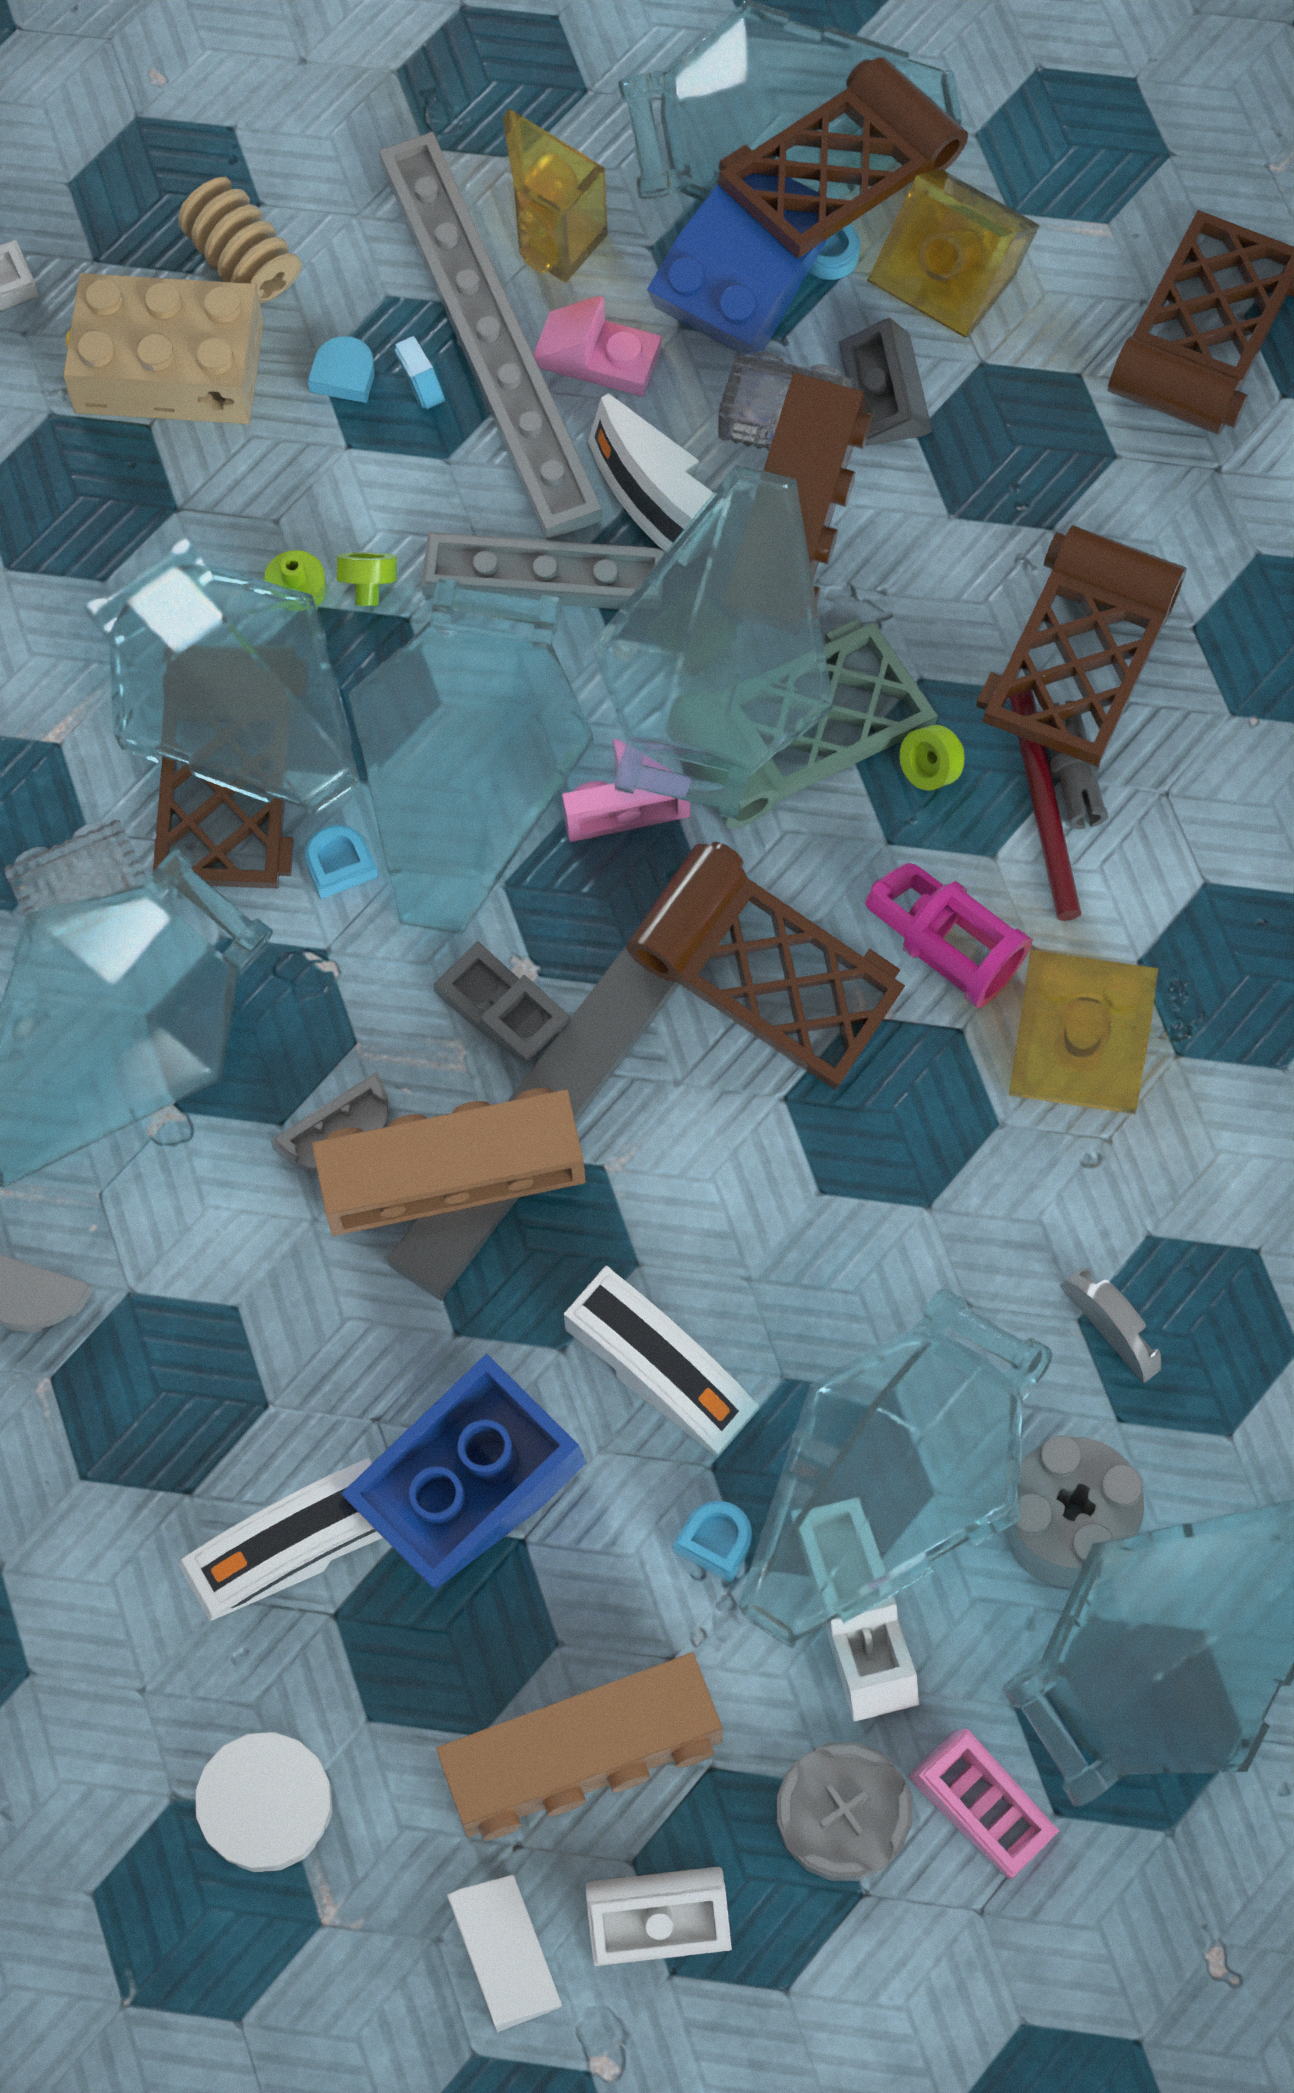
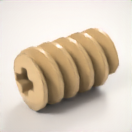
[178,177,302,304]

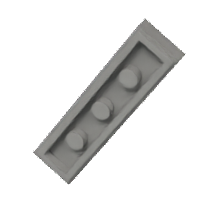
[422,532,669,613]

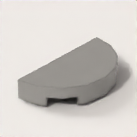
[270,1071,388,1172]
[0,1254,94,1333]
[1060,1268,1161,1384]

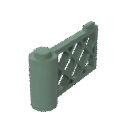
[663,619,938,829]

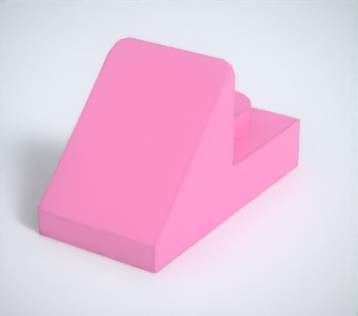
[533,296,662,397]
[562,739,690,842]

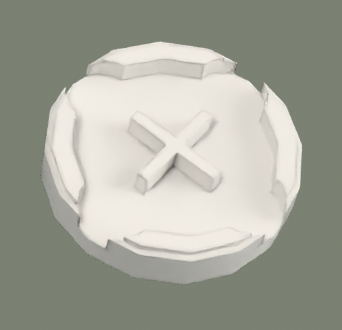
[195,1732,333,1872]

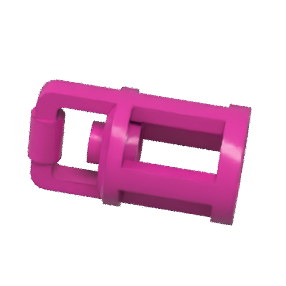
[865,863,1033,1009]

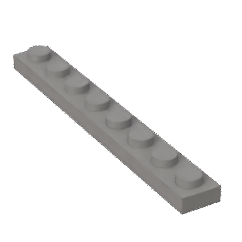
[379,132,603,540]

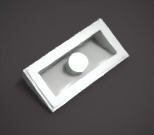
[585,1867,732,1966]
[447,1875,563,2033]

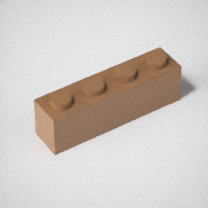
[312,1088,586,1236]
[436,1652,723,1841]

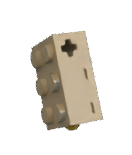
[63,273,264,424]

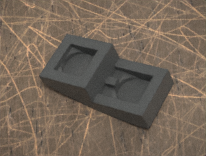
[434,941,570,1063]

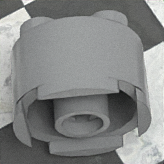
[1003,1435,1144,1588]

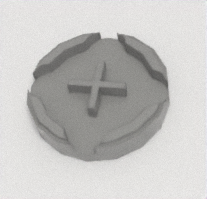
[777,1742,912,1881]

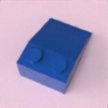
[647,174,828,363]
[341,1353,586,1590]

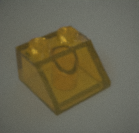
[503,109,608,283]
[867,169,1040,338]
[1008,950,1158,1114]

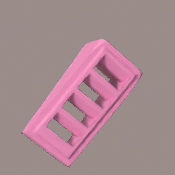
[908,1728,1059,1879]

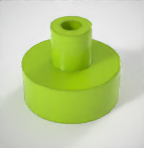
[264,550,327,615]
[337,552,397,606]
[900,725,964,791]

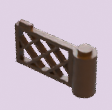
[717,57,968,258]
[1108,210,1294,435]
[976,525,1187,767]
[152,647,307,889]
[626,842,905,1090]

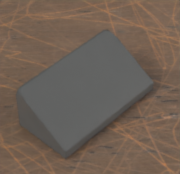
[839,317,932,446]

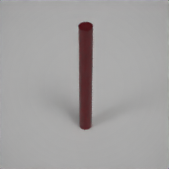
[1009,690,1082,921]

